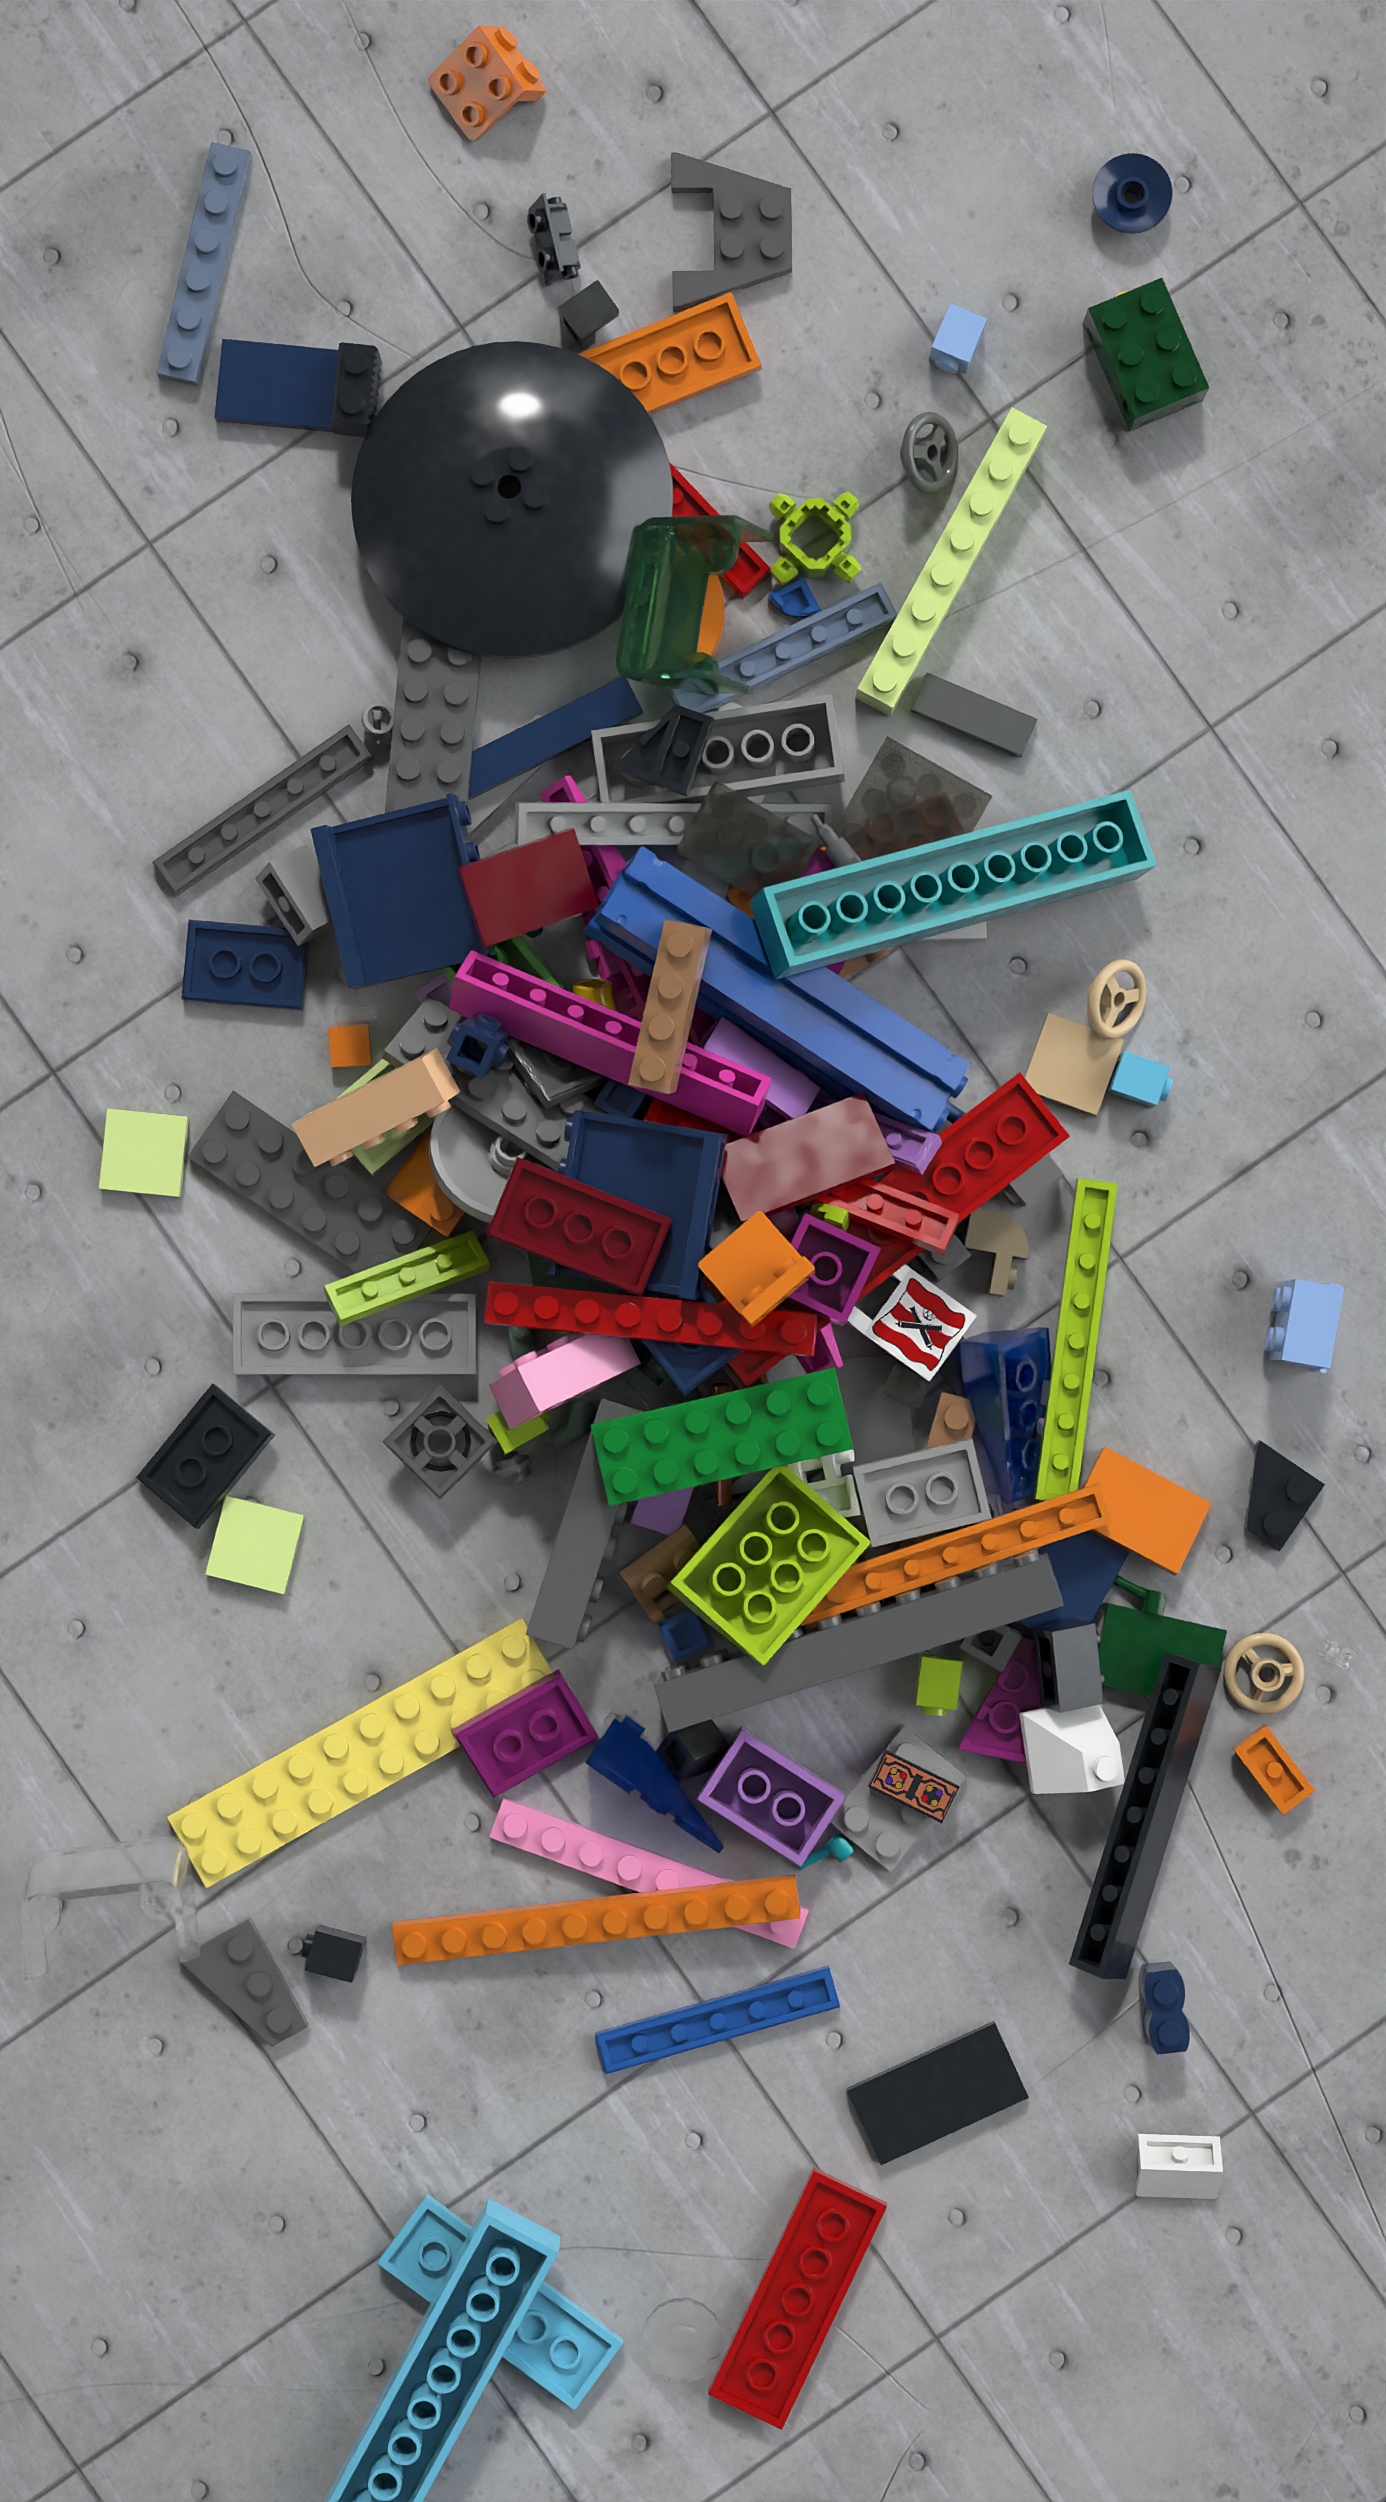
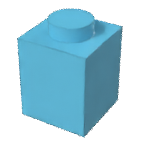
[1107,1051,1173,1108]

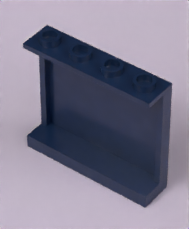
[310,793,500,990]
[544,1110,728,1300]

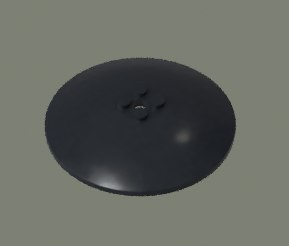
[351,341,673,659]

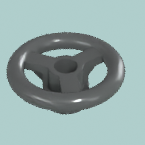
[900,412,959,494]

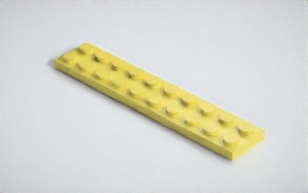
[167,1617,553,1888]

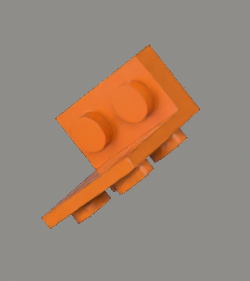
[698,1211,816,1328]

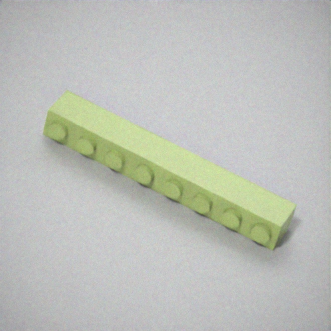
[855,407,1047,717]

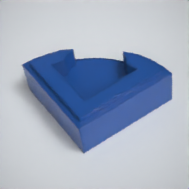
[767,576,822,619]

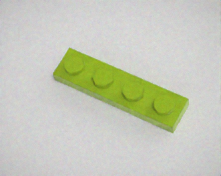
[324,1230,490,1327]

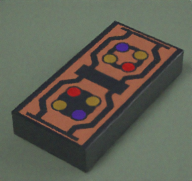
[868,1749,960,1823]

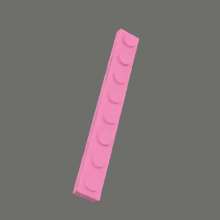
[489,1797,809,1949]

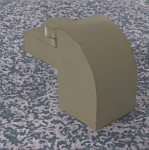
[962,1208,1029,1297]

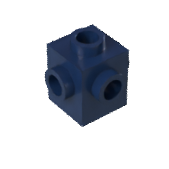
[446,1014,510,1078]

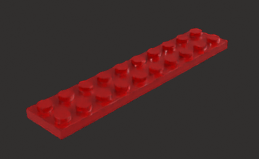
[720,1072,1070,1388]

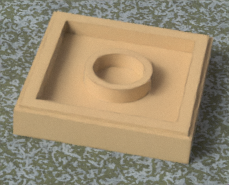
[1024,1012,1124,1116]

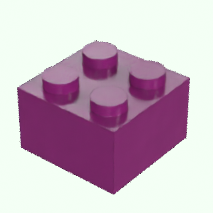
[785,1213,881,1327]

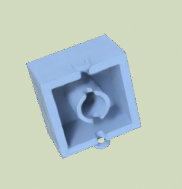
[1264,1279,1344,1373]

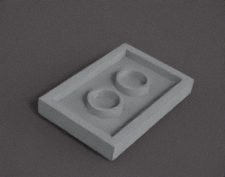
[853,1438,991,1547]
[830,1724,967,1872]

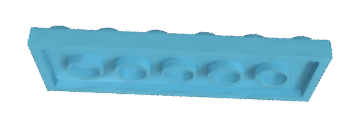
[377,2193,624,2410]

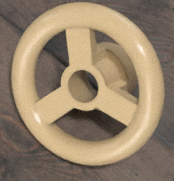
[1087,960,1147,1039]
[1224,1633,1304,1714]

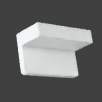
[1136,2134,1223,2199]

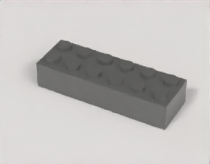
[526,1398,646,1650]

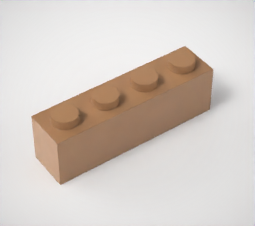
[628,919,712,1094]

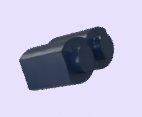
[1138,1961,1190,2055]

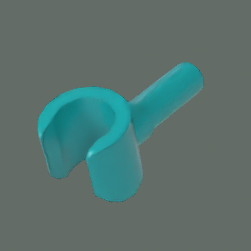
[798,1834,854,1870]

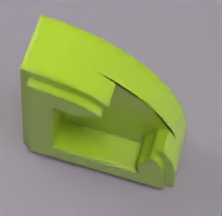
[808,1203,850,1232]

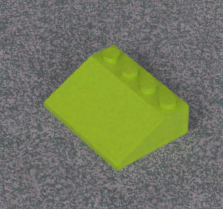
[666,1465,871,1666]

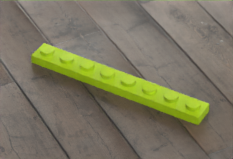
[1034,1178,1118,1501]

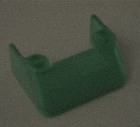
[616,515,773,694]

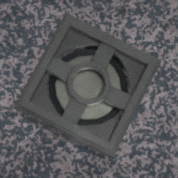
[382,1384,498,1499]

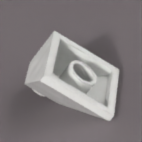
[1019,1705,1125,1794]

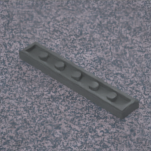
[152,724,373,896]

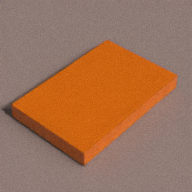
[1082,1446,1212,1576]

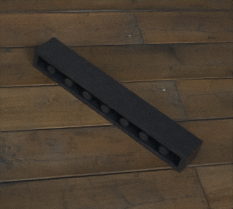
[1069,1651,1222,1979]

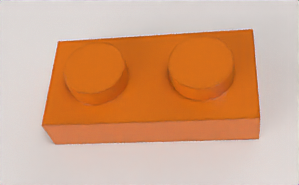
[1232,1724,1316,1815]

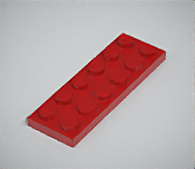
[708,2167,887,2430]

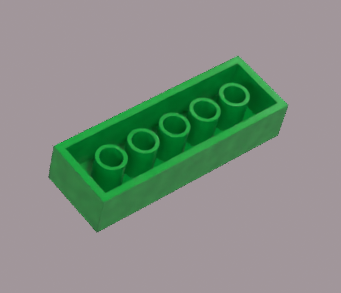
[591,1368,853,1506]

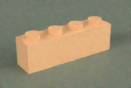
[291,1048,460,1167]

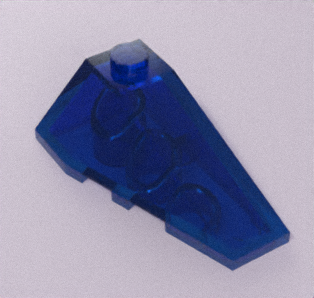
[960,1327,1052,1504]
[585,1714,724,1854]

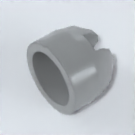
[361,702,394,736]

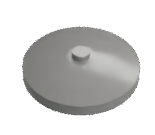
[428,1101,558,1223]

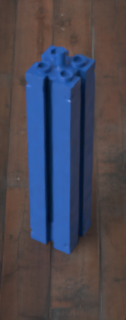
[582,846,971,1132]

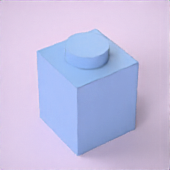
[929,303,987,374]

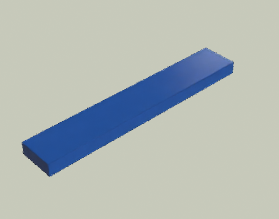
[595,1965,841,2074]

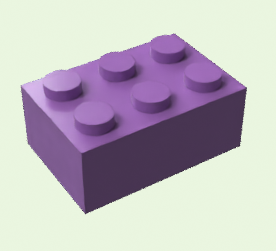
[697,1725,845,1867]

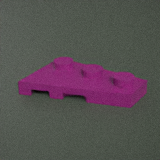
[957,1637,1044,1763]

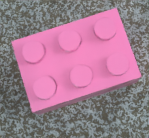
[489,1333,641,1430]

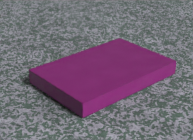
[453,1669,599,1798]

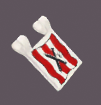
[846,1264,977,1382]

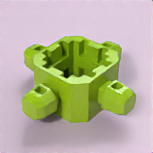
[769,492,861,585]

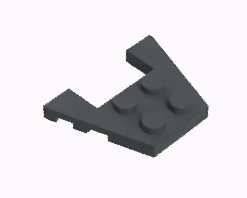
[671,152,792,311]

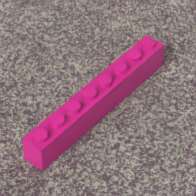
[449,950,772,1137]

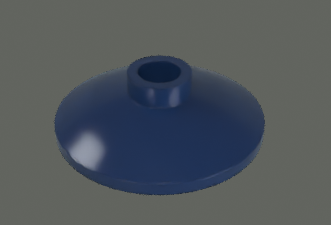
[1092,153,1173,234]

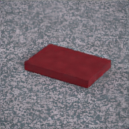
[457,828,599,947]

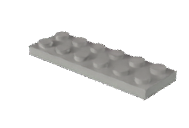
[233,1293,477,1375]

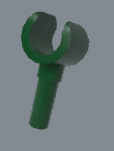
[1113,1575,1166,1615]

